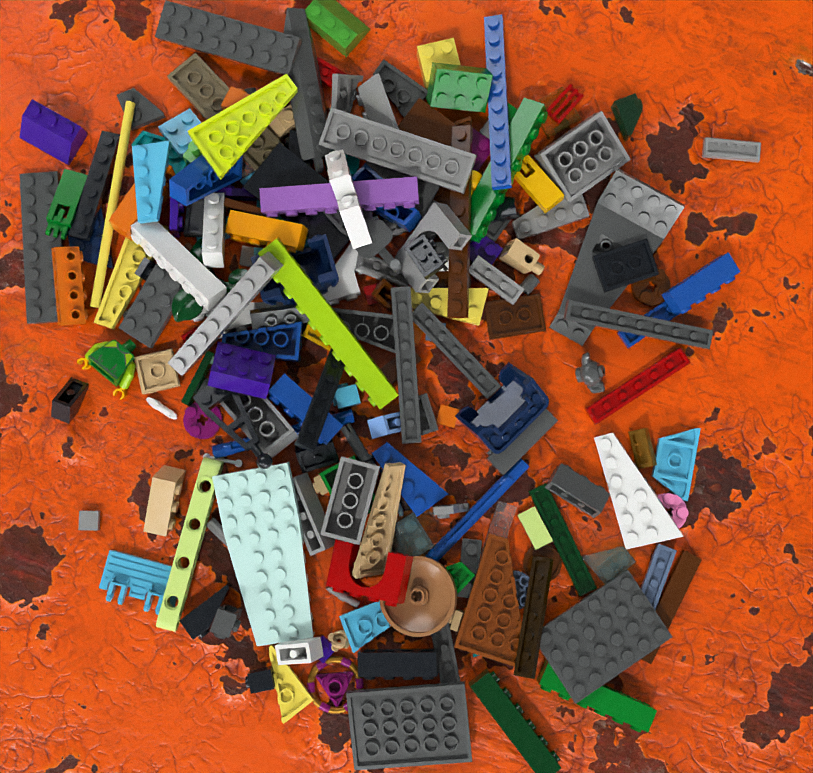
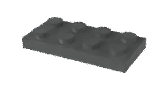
[119,263,183,348]

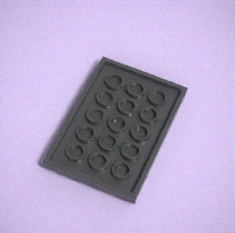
[540,570,672,704]
[346,681,472,770]

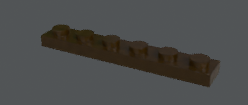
[513,556,554,679]

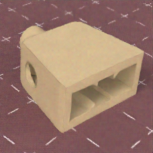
[498,238,545,275]

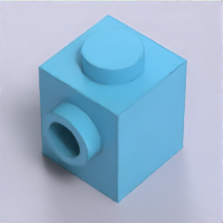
[333,383,361,410]

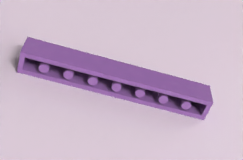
[259,177,419,218]

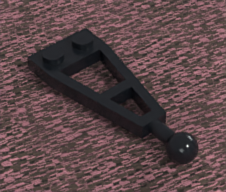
[193,386,273,469]

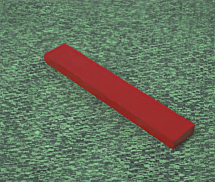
[585,347,691,425]

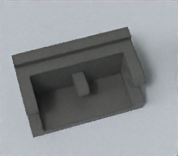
[418,393,439,436]

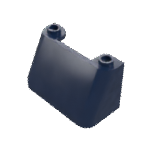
[455,362,549,454]

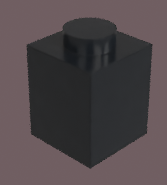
[245,666,275,694]

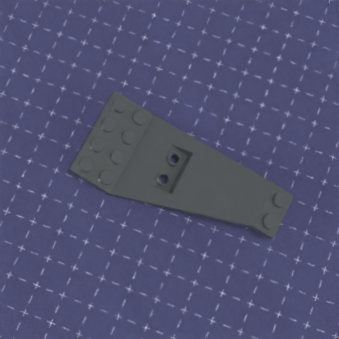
[549,168,685,346]

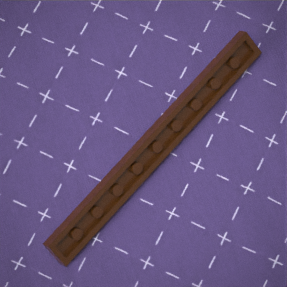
[447,125,473,318]

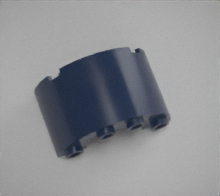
[251,234,339,306]

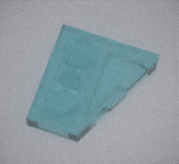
[582,546,636,584]

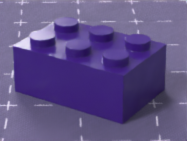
[208,342,276,399]

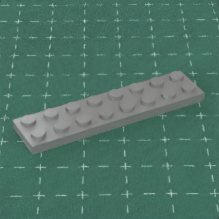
[319,107,477,194]

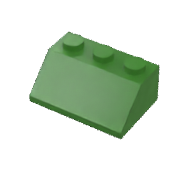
[305,0,370,58]

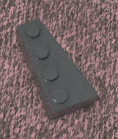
[333,308,395,353]

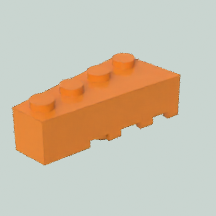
[109,165,175,241]

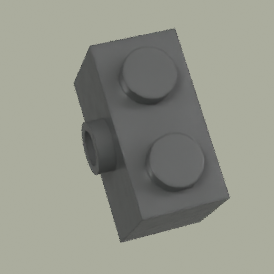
[210,603,243,639]

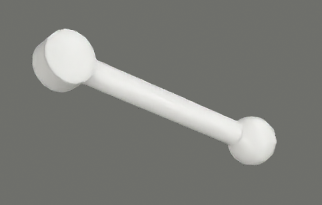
[203,453,243,467]

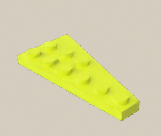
[188,74,298,180]

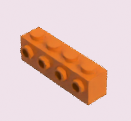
[51,246,88,326]

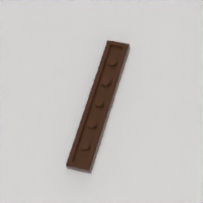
[642,550,702,664]

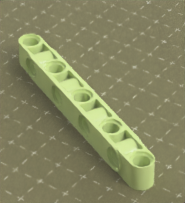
[156,457,224,632]

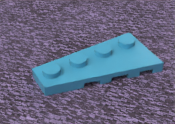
[132,141,172,224]
[339,602,391,653]

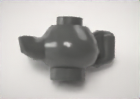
[575,352,606,394]

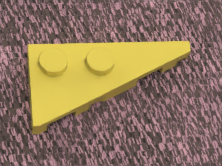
[269,644,314,724]

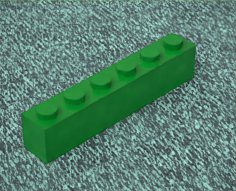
[537,659,657,733]

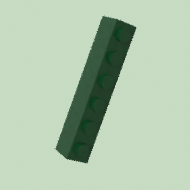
[469,669,561,773]

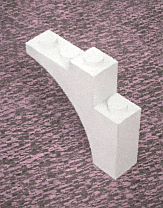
[325,149,372,249]

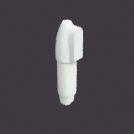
[146,397,178,420]

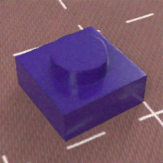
[319,635,334,664]

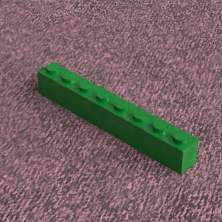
[470,98,548,243]

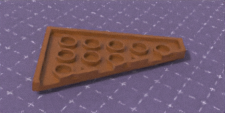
[454,533,522,667]

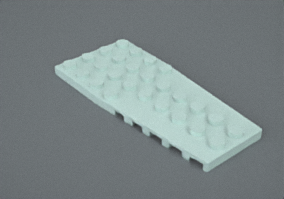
[212,462,315,646]

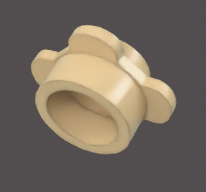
[328,630,350,652]

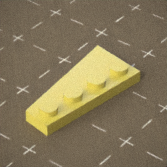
[411,288,489,326]

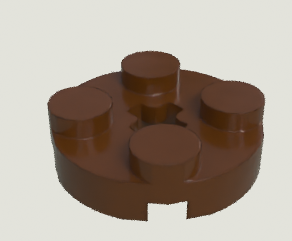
[631,269,671,306]

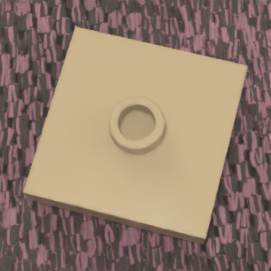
[134,348,181,395]

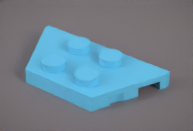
[651,428,701,501]

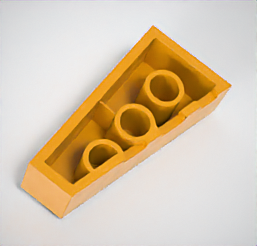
[225,210,309,253]

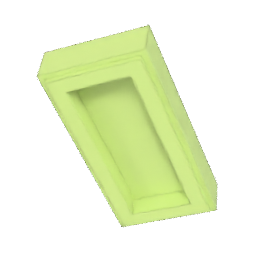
[517,506,553,550]

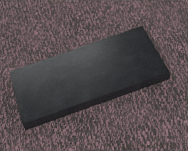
[243,143,350,259]

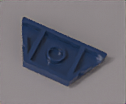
[68,203,114,269]

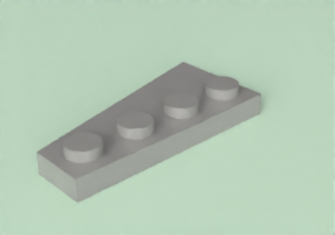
[512,194,590,240]

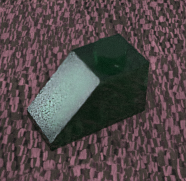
[611,93,643,141]

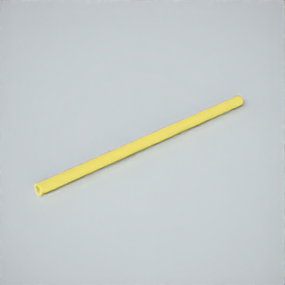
[90,101,135,308]

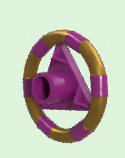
[307,656,364,714]

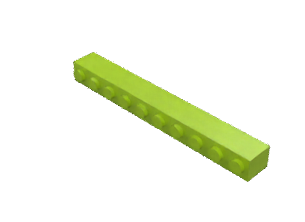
[258,238,399,409]

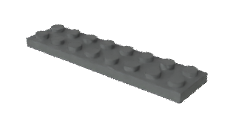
[155,0,302,77]
[19,171,64,324]

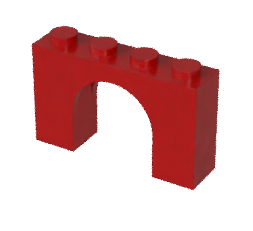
[326,539,414,607]

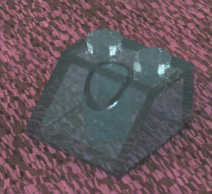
[392,512,434,556]

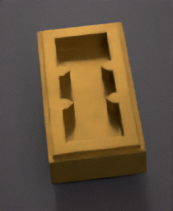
[628,428,657,469]

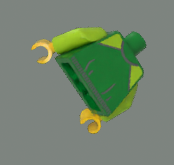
[77,339,137,400]

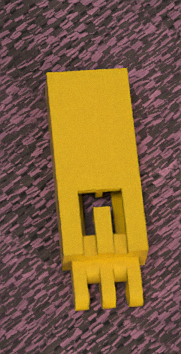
[514,155,564,214]

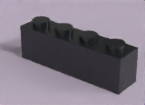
[358,648,439,680]

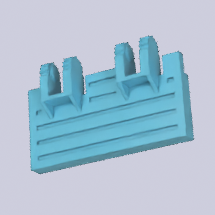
[99,550,178,615]

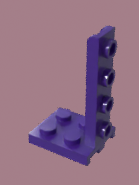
[169,185,257,237]

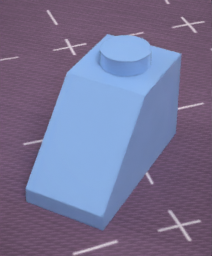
[367,412,401,439]

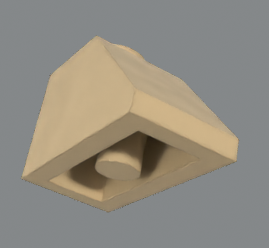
[267,104,296,142]

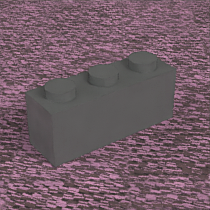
[545,463,610,518]

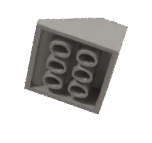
[534,111,631,202]

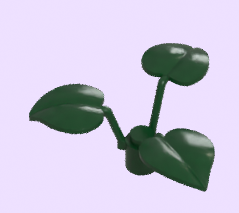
[172,238,248,322]

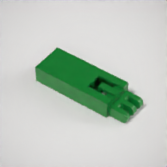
[45,169,88,240]

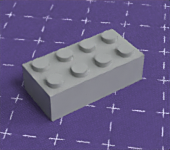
[220,393,298,458]
[320,456,380,545]

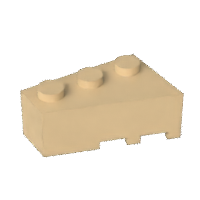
[143,465,186,537]

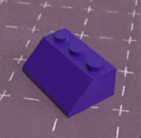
[19,99,88,166]

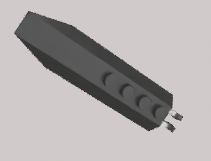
[283,8,334,173]

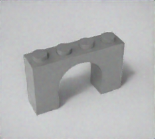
[394,202,472,293]

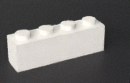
[202,193,226,268]

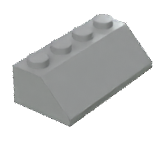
[356,73,399,129]

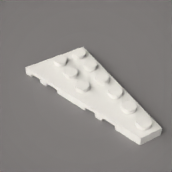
[594,432,684,549]

